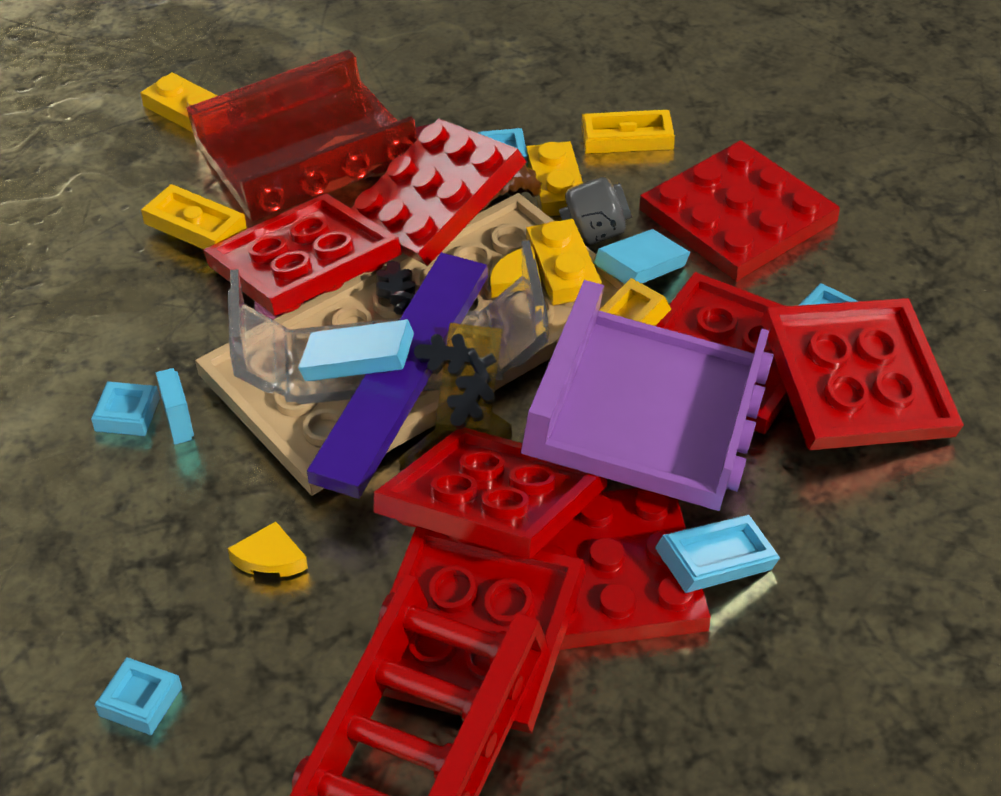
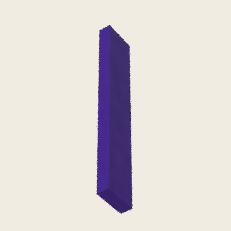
[307,252,488,499]

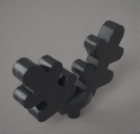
[376,261,419,315]
[414,334,497,430]

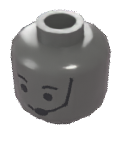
[558,176,632,246]

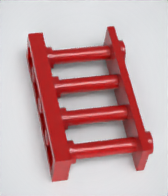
[290,574,548,796]

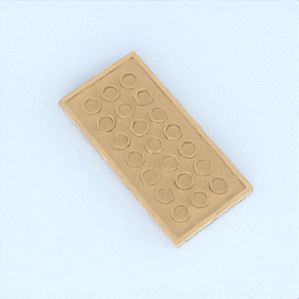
[195,193,624,496]

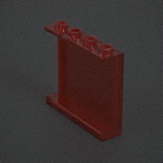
[186,49,418,222]

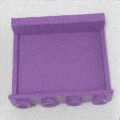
[521,280,774,511]

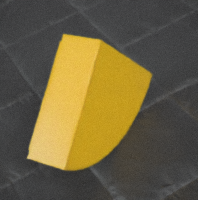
[490,246,541,298]
[227,522,308,577]

